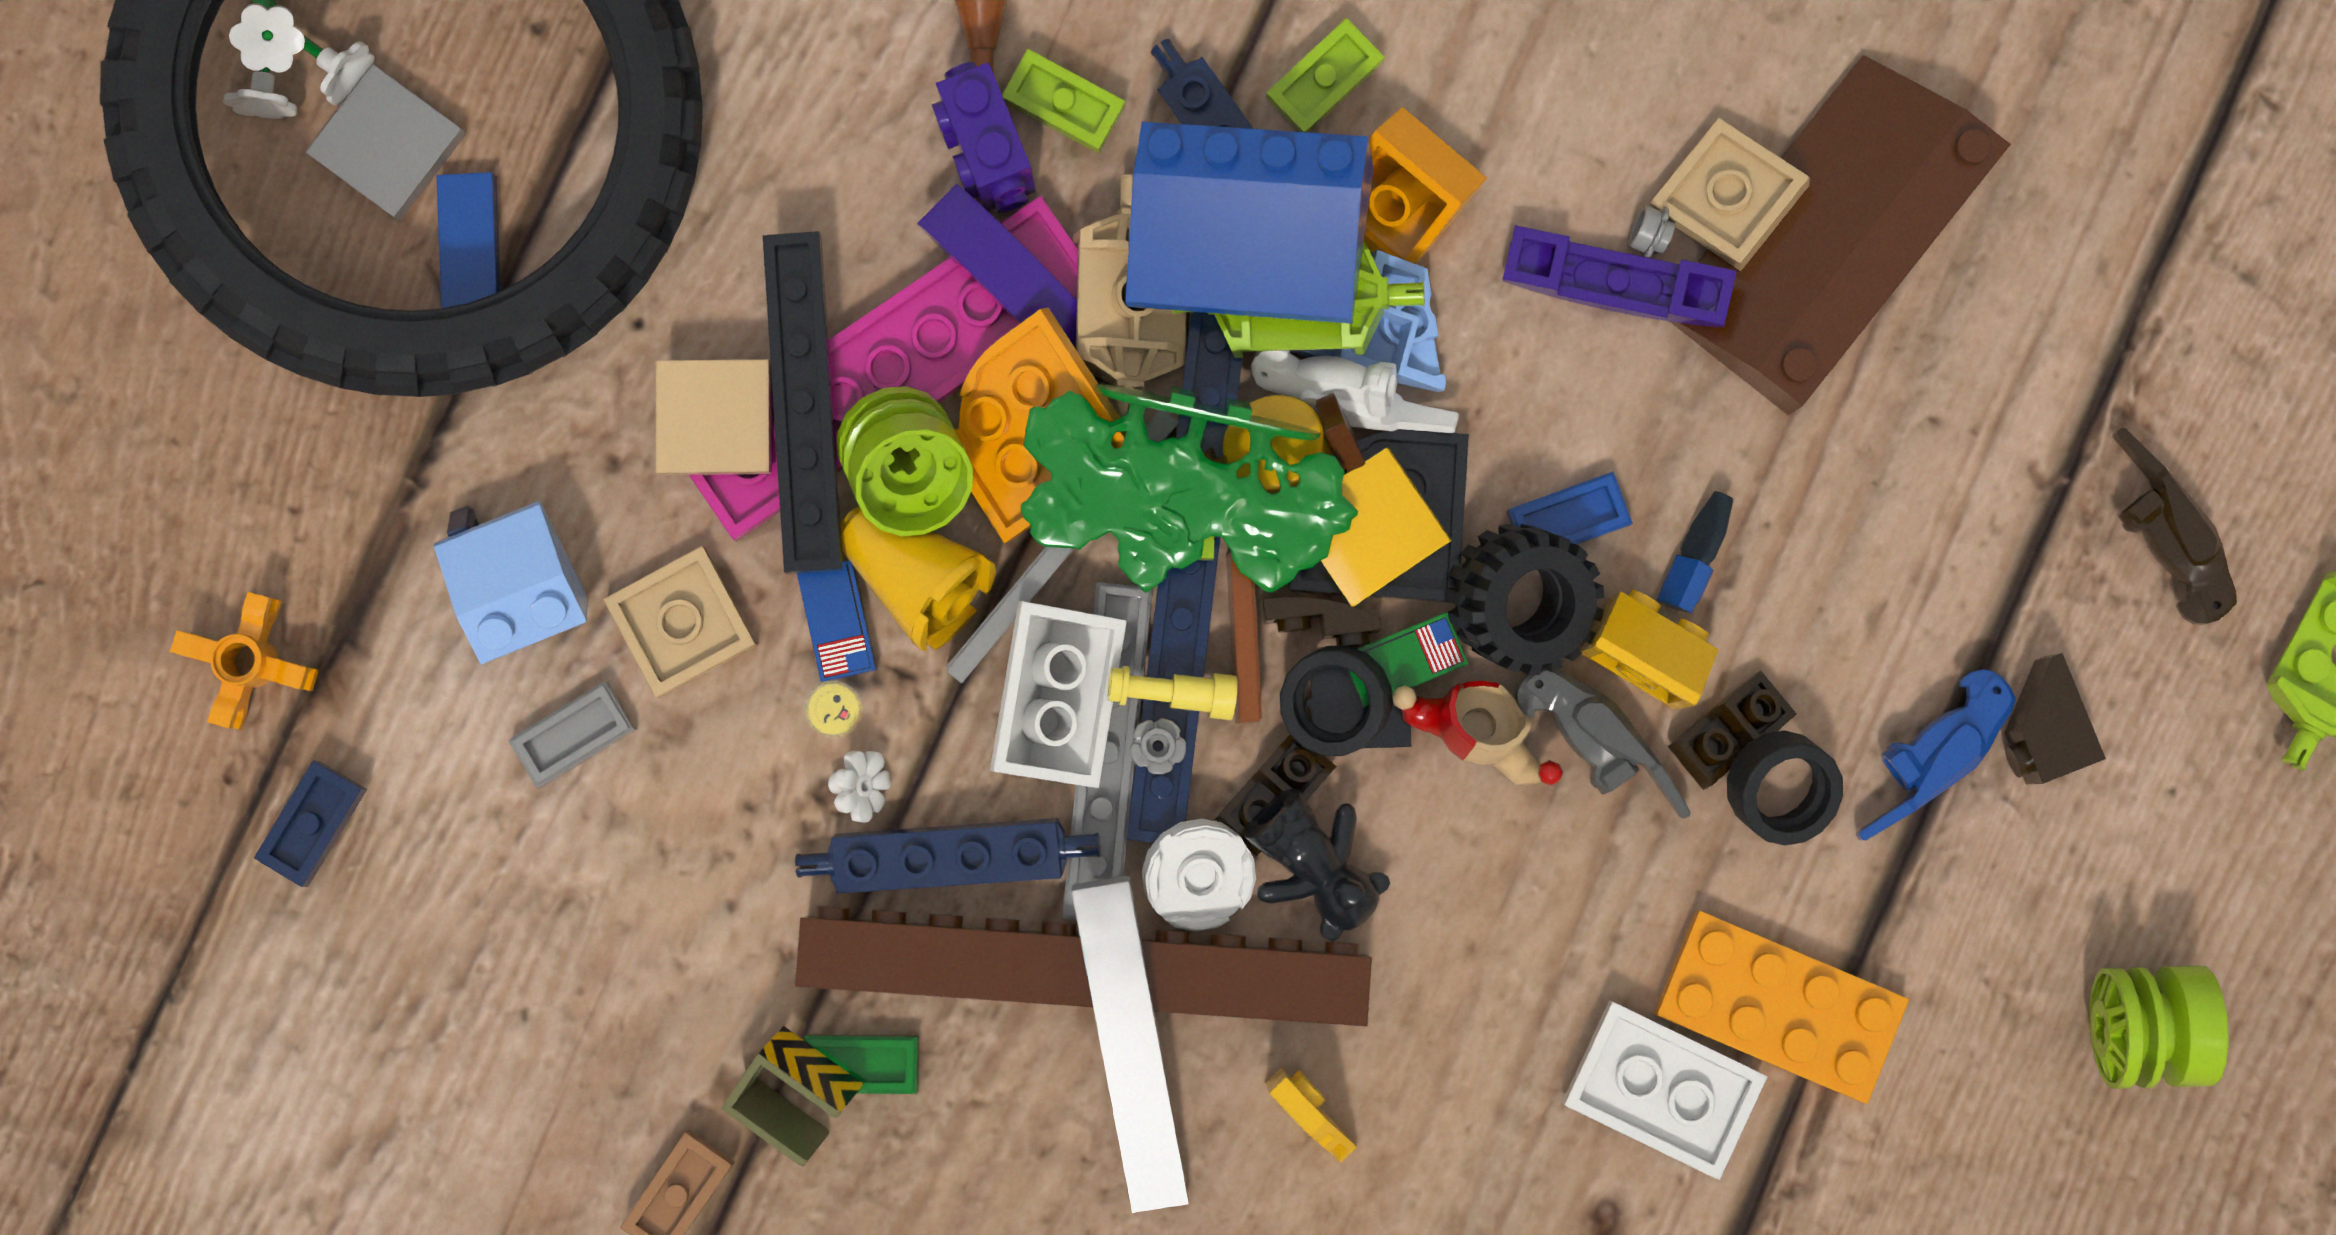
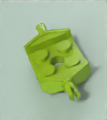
[1173,242,1425,358]
[2266,571,2336,771]

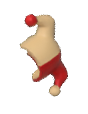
[1392,681,1563,786]

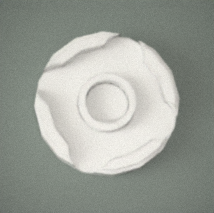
[1142,818,1256,932]

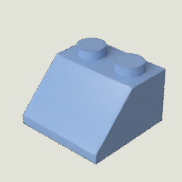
[434,500,587,665]

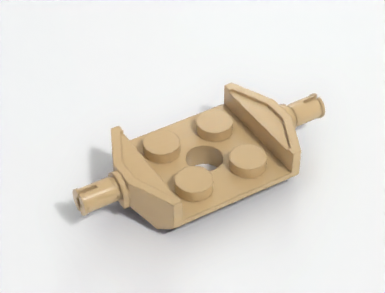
[1073,174,1186,417]

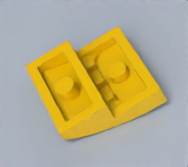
[1321,447,1452,607]

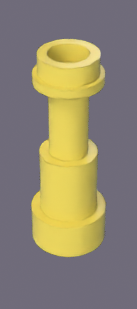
[1107,666,1237,720]

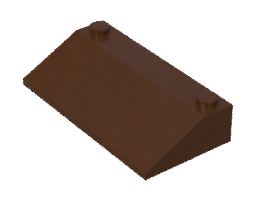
[1670,55,2011,415]

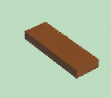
[1226,552,1262,724]

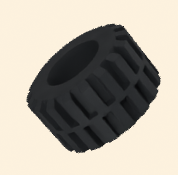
[1446,523,1605,675]

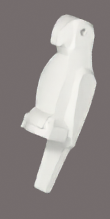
[1251,350,1459,433]

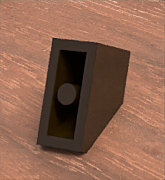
[2004,653,2106,785]

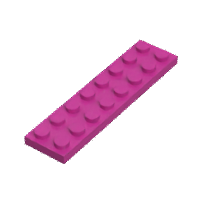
[689,196,1078,542]

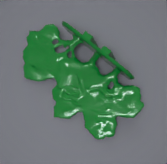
[1020,384,1358,594]

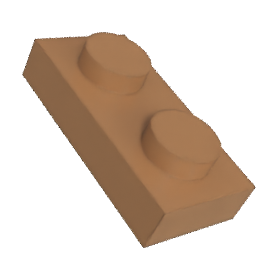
[620,1130,735,1235]

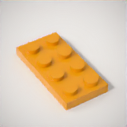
[1653,910,1910,1105]

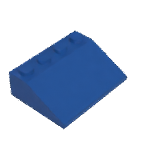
[1125,122,1373,324]

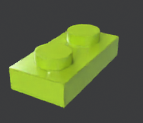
[1265,18,1385,132]
[1002,49,1126,154]

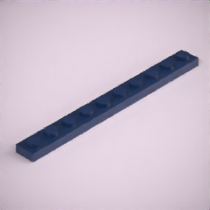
[1127,312,1242,843]

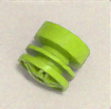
[837,386,973,536]
[2089,965,2229,1089]

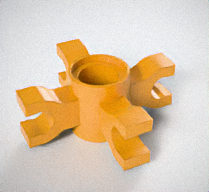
[170,591,319,730]

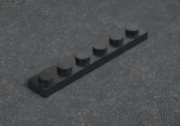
[763,231,844,574]

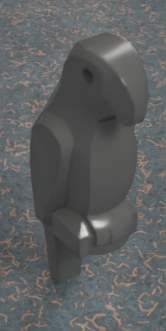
[1515,668,1691,818]

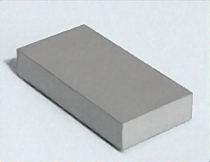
[508,681,637,789]

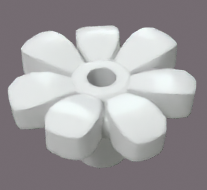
[828,751,891,823]

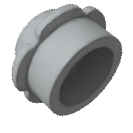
[1628,205,1675,258]
[1130,718,1186,774]

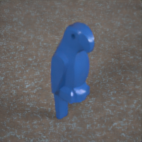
[1856,669,2016,841]

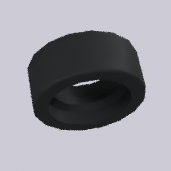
[1280,646,1392,756]
[1727,730,1843,846]

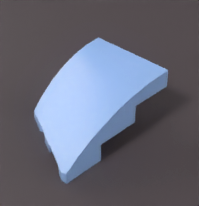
[1290,250,1446,392]

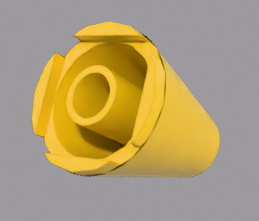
[841,507,996,652]

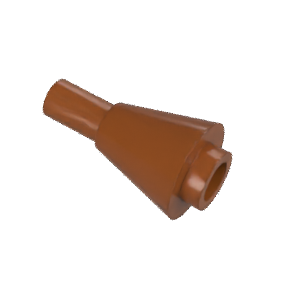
[955,0,1007,74]

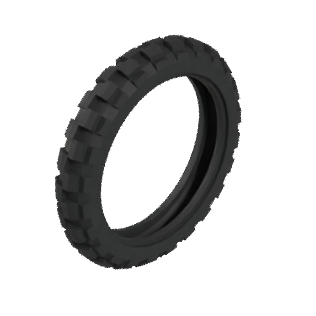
[100,0,703,397]

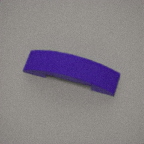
[917,184,1077,349]
[1503,225,1737,327]

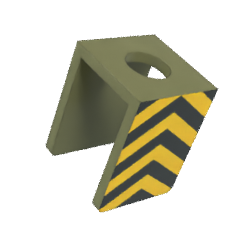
[721,1026,863,1166]

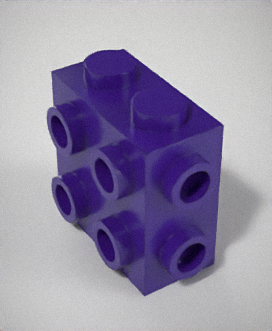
[931,62,1036,213]

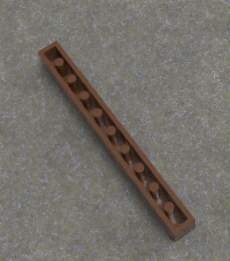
[795,906,1372,1027]

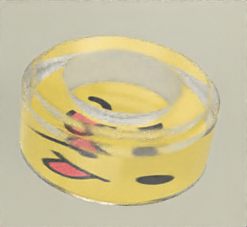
[804,681,862,738]

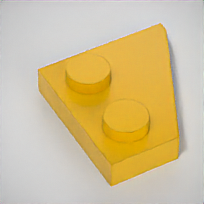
[1265,1067,1357,1162]

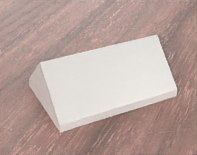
[990,601,1127,788]

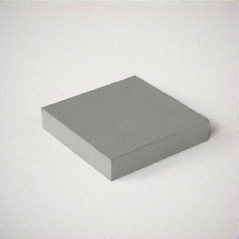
[306,64,466,221]

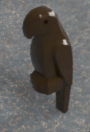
[2113,428,2237,625]

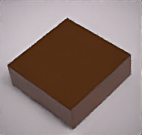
[1315,392,1366,472]

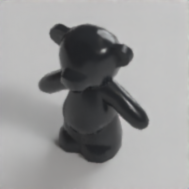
[1244,788,1390,942]

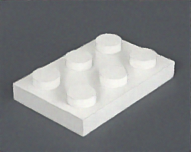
[1561,1000,1768,1180]

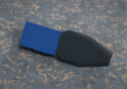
[1657,491,1734,614]

